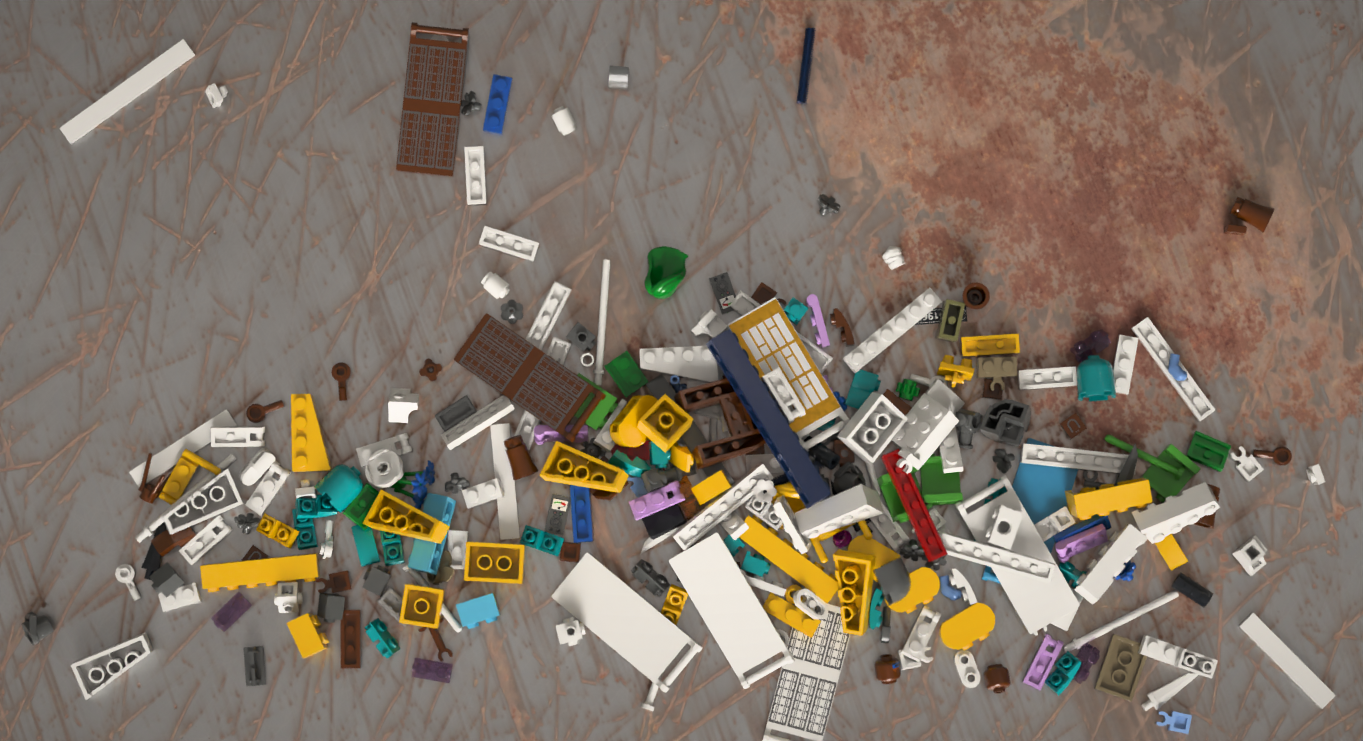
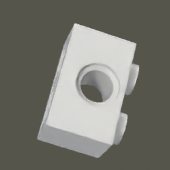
[985,505,1023,550]

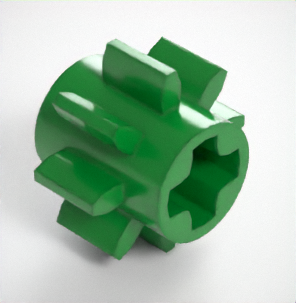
[896,379,920,401]

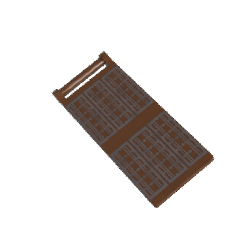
[396,22,469,176]
[454,313,606,443]

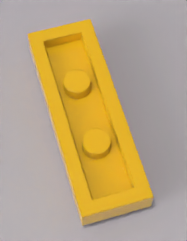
[961,334,1020,357]
[763,592,821,638]

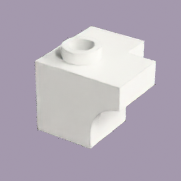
[691,309,728,339]
[388,388,419,423]
[1232,535,1267,576]

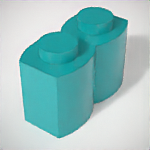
[845,369,881,409]

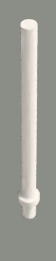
[593,259,611,386]
[135,453,236,543]
[1063,590,1179,653]

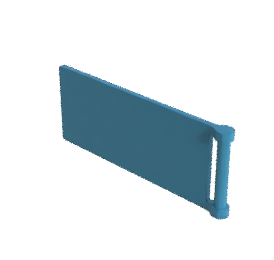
[981,438,1078,584]

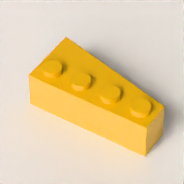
[540,441,629,493]
[363,489,450,544]
[833,549,876,636]

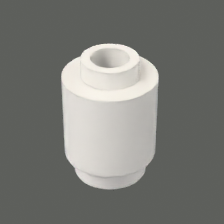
[552,106,577,136]
[481,271,510,299]

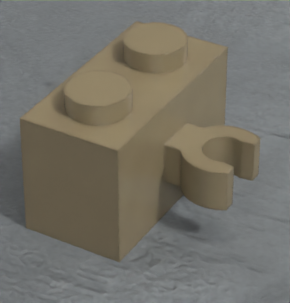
[976,357,1017,391]

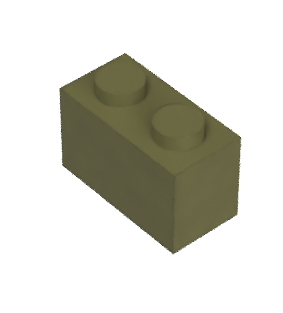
[936,299,965,342]

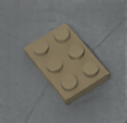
[1094,634,1147,702]

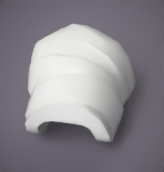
[882,246,906,270]

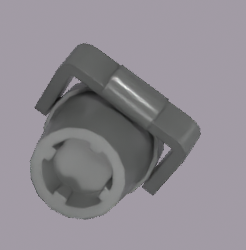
[834,462,866,494]
[22,612,53,645]

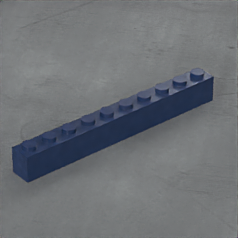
[706,329,831,509]

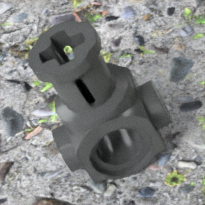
[955,409,982,449]
[641,465,682,493]

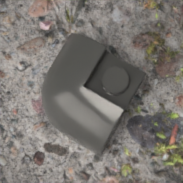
[980,399,1031,447]
[873,557,911,606]

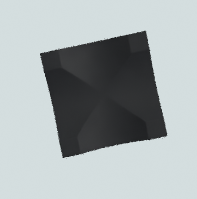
[642,492,687,540]

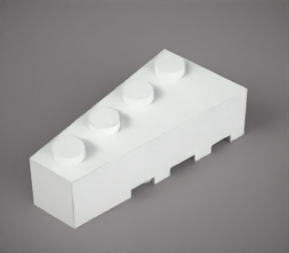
[640,346,718,383]
[162,468,243,535]
[1131,482,1220,544]
[795,484,884,538]
[1074,524,1148,604]
[71,632,153,700]

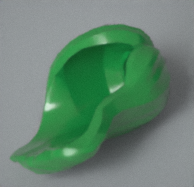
[644,246,688,299]

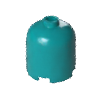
[1077,355,1116,402]
[314,464,363,513]

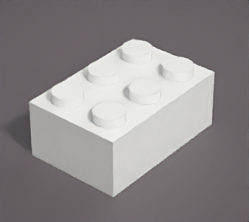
[837,392,908,463]
[891,393,959,465]

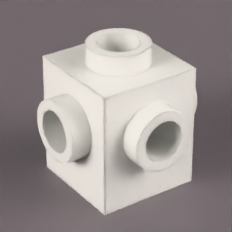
[274,582,303,613]
[556,617,586,646]

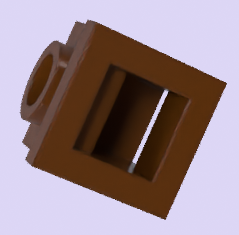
[833,440,855,467]

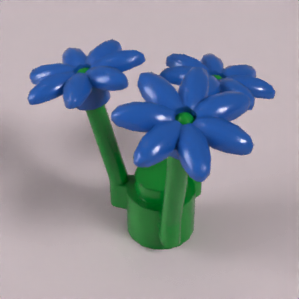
[389,460,436,510]

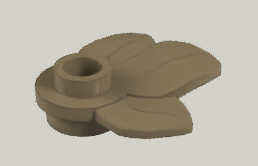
[427,551,454,585]

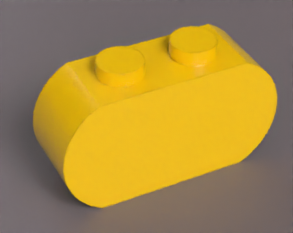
[609,395,658,447]
[847,535,901,582]
[883,567,940,614]
[939,603,995,651]

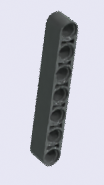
[646,374,735,485]

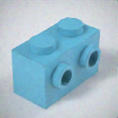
[456,593,501,629]

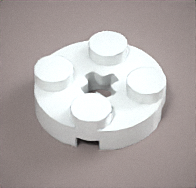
[365,449,404,489]

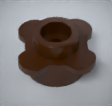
[419,359,442,381]

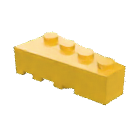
[291,394,332,472]
[1065,478,1152,520]

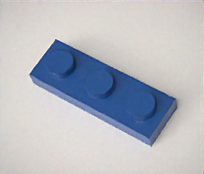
[483,74,512,134]
[570,485,594,543]
[1053,514,1112,544]

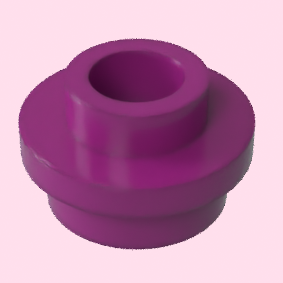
[833,530,852,548]

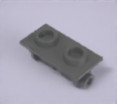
[631,559,670,597]
[243,646,266,686]

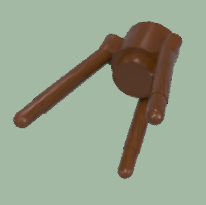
[138,453,172,504]

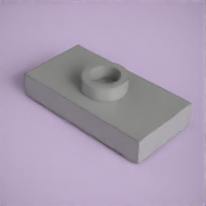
[377,587,408,627]

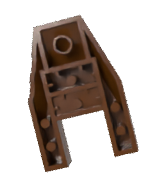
[674,378,766,469]

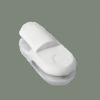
[239,447,275,486]

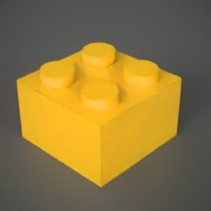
[637,394,694,453]
[399,583,445,629]
[287,613,329,658]

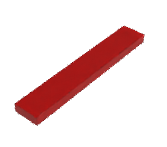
[881,448,948,562]

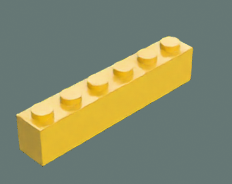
[739,515,838,604]
[200,553,320,592]

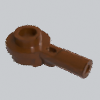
[331,362,351,401]
[246,400,284,423]
[1253,447,1292,466]

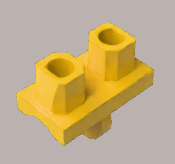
[937,355,974,388]

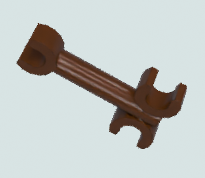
[418,618,453,662]

